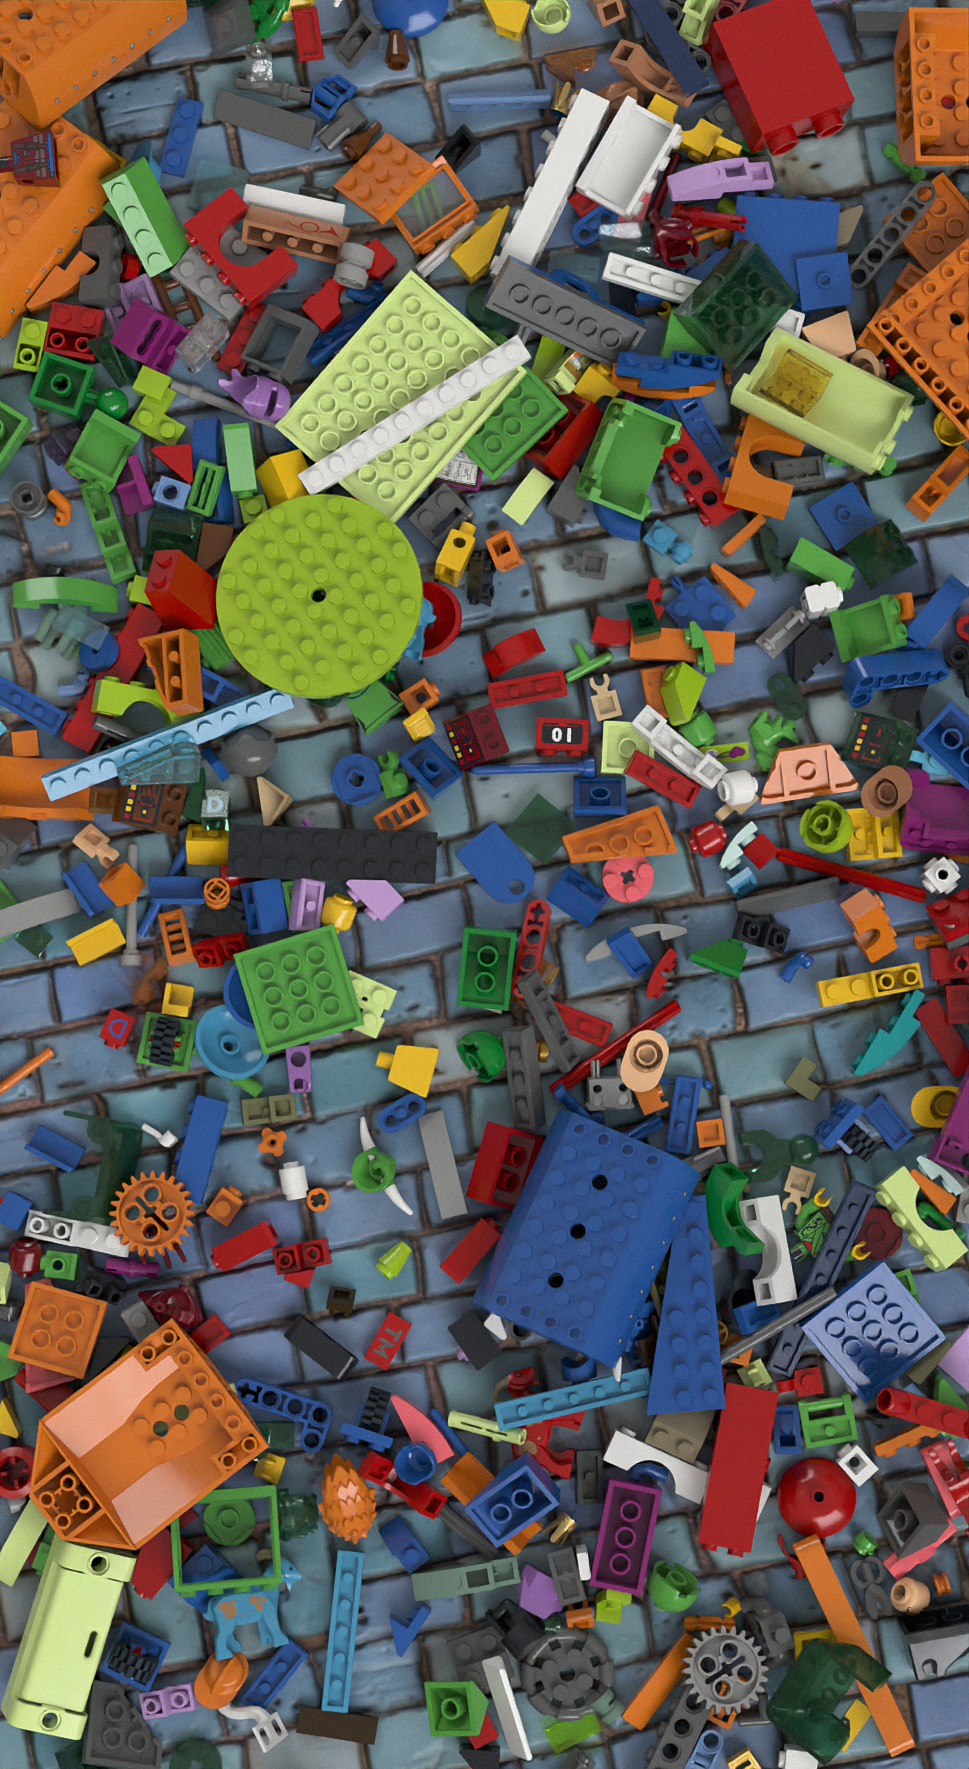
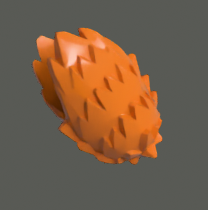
[318,1454,377,1544]

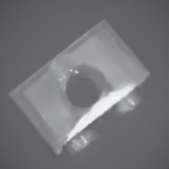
[175,311,230,374]

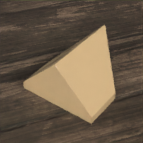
[257,777,293,826]

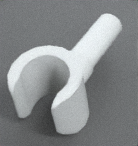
[142,1123,178,1148]

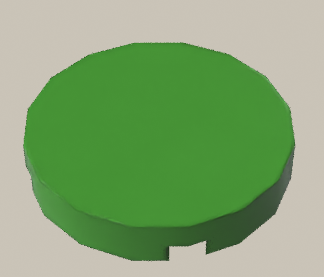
[203,1500,256,1546]

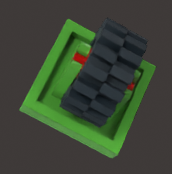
[136,1011,198,1073]

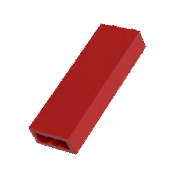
[695,1382,779,1557]

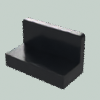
[447,1309,503,1370]

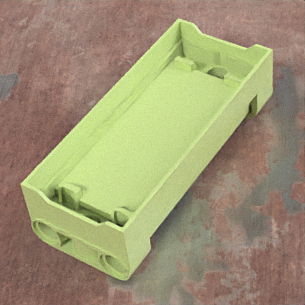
[0,1532,137,1740]

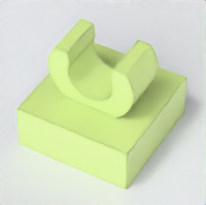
[736,1358,773,1389]

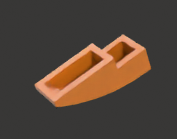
[26,251,98,315]
[905,444,969,523]

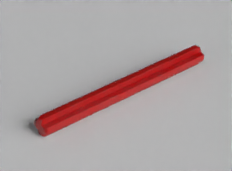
[776,847,927,903]
[549,1000,682,1097]

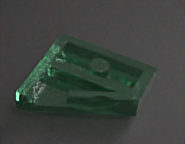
[86,335,137,388]

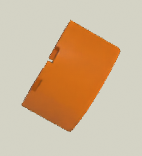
[0,756,94,821]

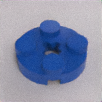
[331,754,382,806]

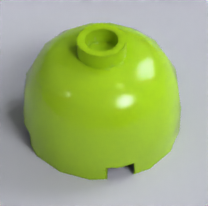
[799,800,853,854]

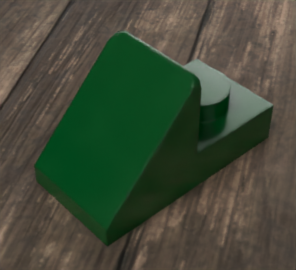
[625,599,661,644]

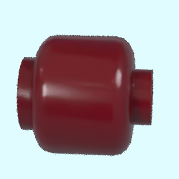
[8,1237,43,1278]

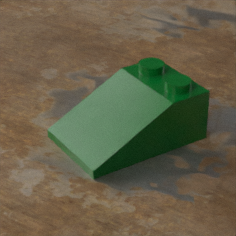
[456,925,517,1011]

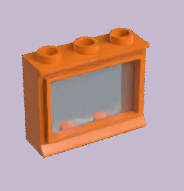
[391,155,480,256]

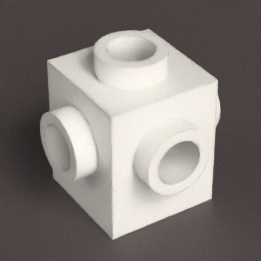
[920,857,961,895]

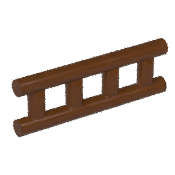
[151,275,221,372]

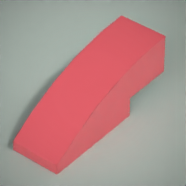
[390,1393,455,1464]

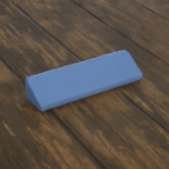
[448,89,551,112]

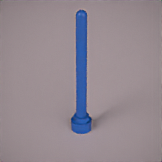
[471,756,595,777]

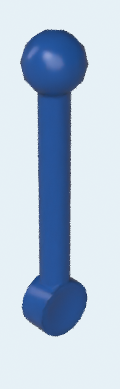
[659,1076,713,1090]

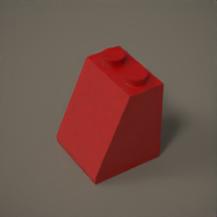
[144,550,218,631]

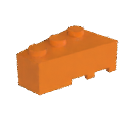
[138,628,204,716]

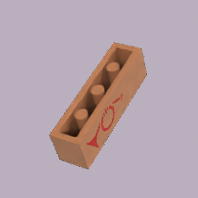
[241,205,350,264]

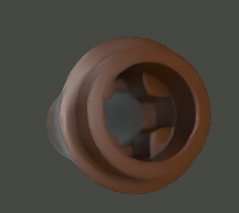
[385,30,410,71]

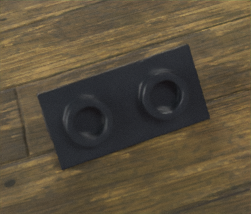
[467,551,496,607]

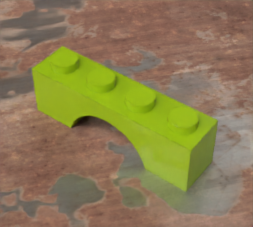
[91,676,200,727]

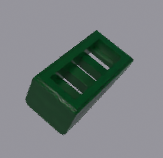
[182,767,206,824]

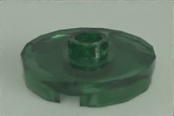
[465,285,513,331]

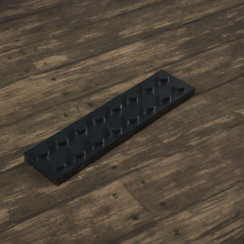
[227,824,438,884]

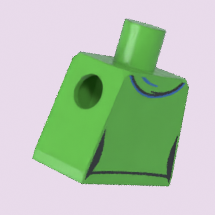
[345,680,405,738]

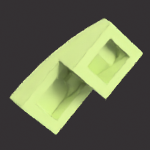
[502,467,555,525]

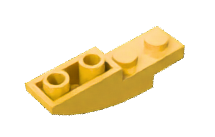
[815,962,924,1008]

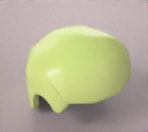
[531,0,571,34]

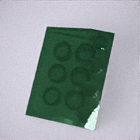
[673,239,799,372]

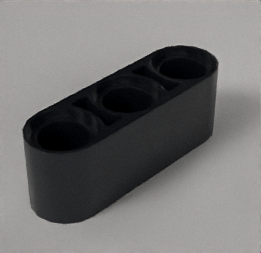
[284,1314,359,1382]

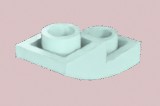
[718,821,758,871]
[916,1153,969,1195]

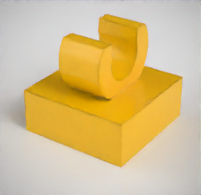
[253,1450,286,1484]

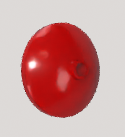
[422,582,462,658]
[777,1457,856,1538]

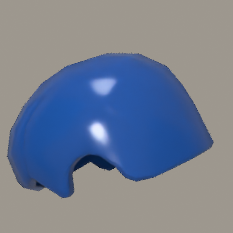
[394,1442,438,1485]

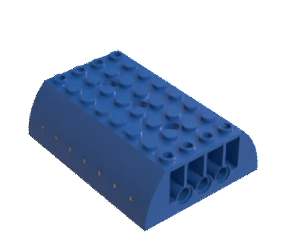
[471,1110,701,1369]

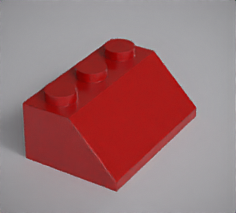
[524,392,604,480]
[466,1121,544,1210]

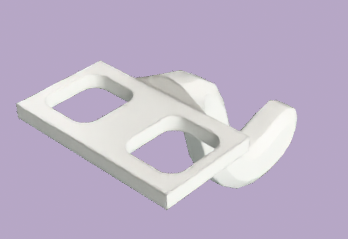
[218,1702,289,1753]

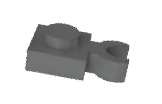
[562,550,609,581]

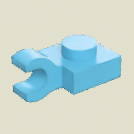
[903,749,948,777]

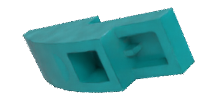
[851,989,925,1076]

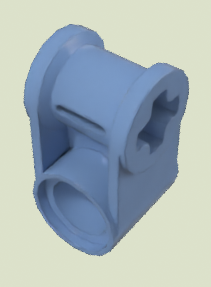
[684,1723,723,1769]

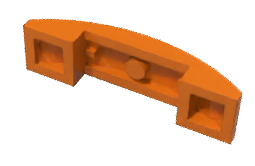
[855,262,927,357]
[611,363,716,399]

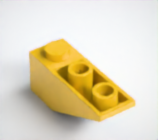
[450,204,510,285]

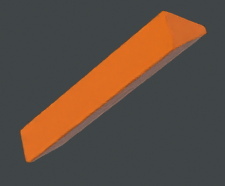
[621,1630,701,1730]

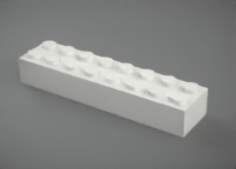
[489,88,610,283]

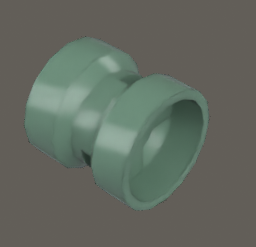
[589,1688,626,1726]

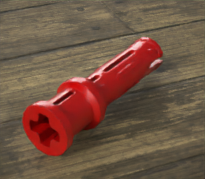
[671,203,747,232]

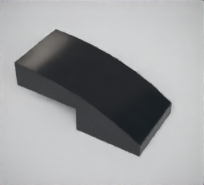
[887,684,929,724]

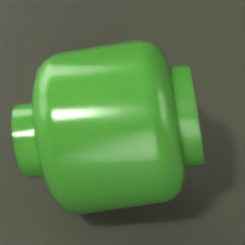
[679,709,717,747]

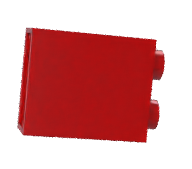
[702,0,855,156]

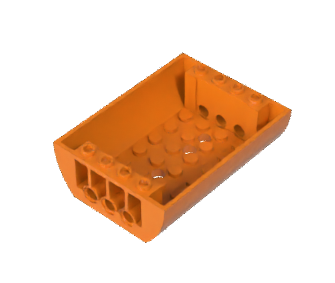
[893,7,969,166]

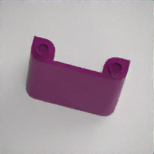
[900,768,969,856]

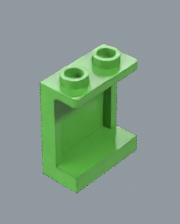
[63,409,141,493]
[829,594,908,663]

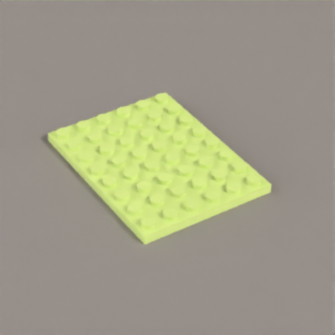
[275,270,527,524]

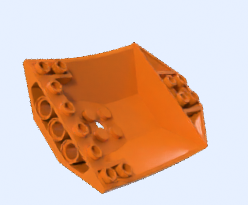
[29,1318,269,1550]

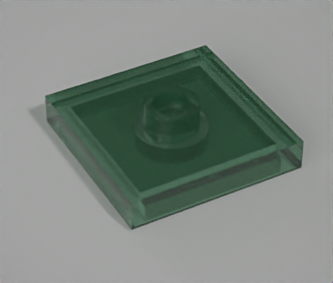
[505,793,578,866]

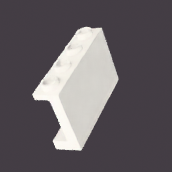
[575,95,683,221]

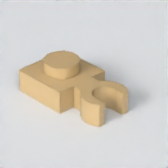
[589,674,622,723]
[781,1165,816,1215]

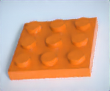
[333,132,436,225]
[882,172,969,274]
[7,1281,108,1380]

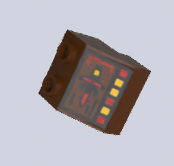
[112,771,188,835]

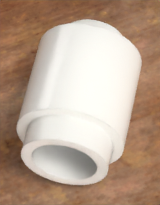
[279,1161,309,1200]

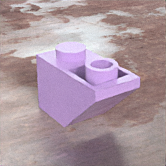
[346,879,405,922]

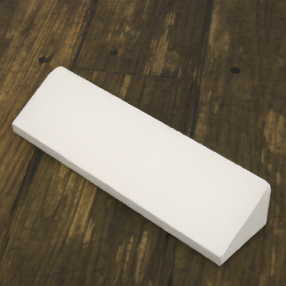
[243,184,346,226]
[482,1655,532,1761]

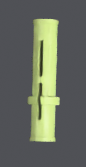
[448,1410,526,1446]

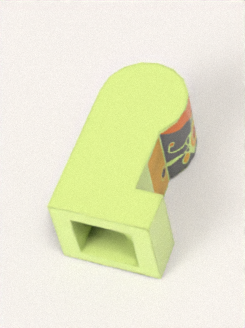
[543,348,592,395]

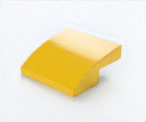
[845,808,903,862]

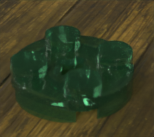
[169,1738,223,1769]

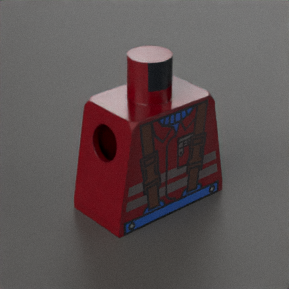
[0,130,61,187]

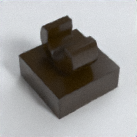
[326,1286,356,1319]

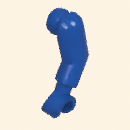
[554,1083,605,1123]

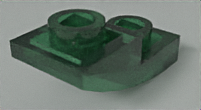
[757,525,785,582]

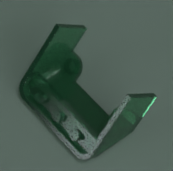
[42,1110,144,1225]

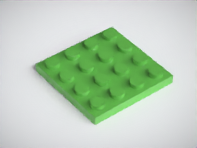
[461,336,569,483]
[234,924,364,1055]

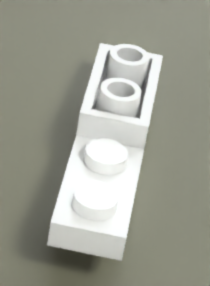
[24,1210,130,1257]

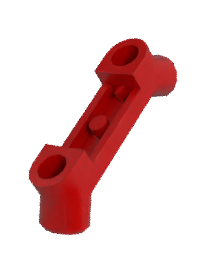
[876,1387,969,1440]

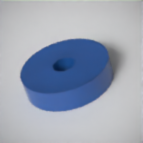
[79,630,119,672]

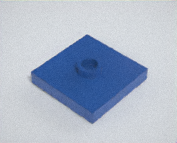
[795,252,854,312]
[808,481,879,552]

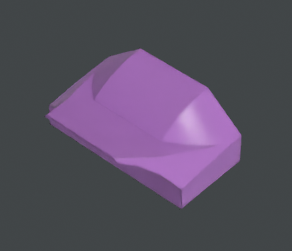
[514,1562,564,1620]

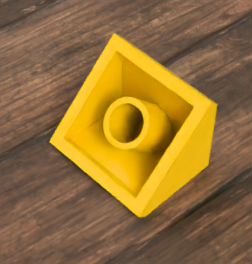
[256,449,321,507]

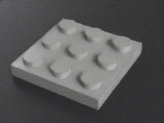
[169,227,268,323]

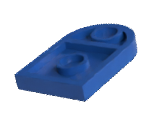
[455,821,534,904]

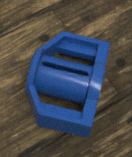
[311,74,357,123]

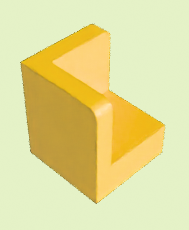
[161,983,194,1018]

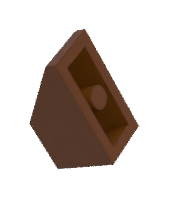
[196,522,239,573]

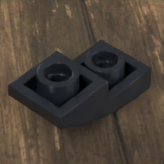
[731,913,791,954]

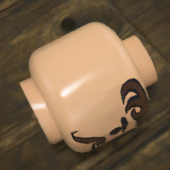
[891,1577,930,1615]

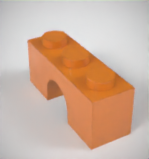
[840,888,898,964]

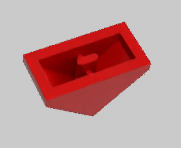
[151,444,195,486]

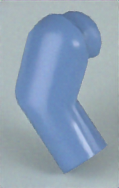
[58,668,92,698]

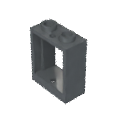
[240,304,320,384]

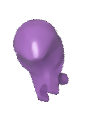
[217,369,291,422]

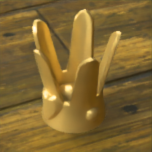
[549,81,581,121]
[540,1510,578,1550]

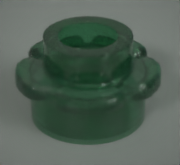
[543,1612,561,1638]

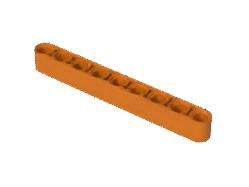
[792,1533,915,1757]

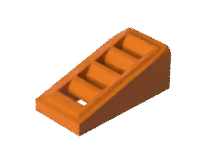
[709,563,757,611]
[372,790,432,830]
[158,907,196,967]
[908,1168,956,1215]

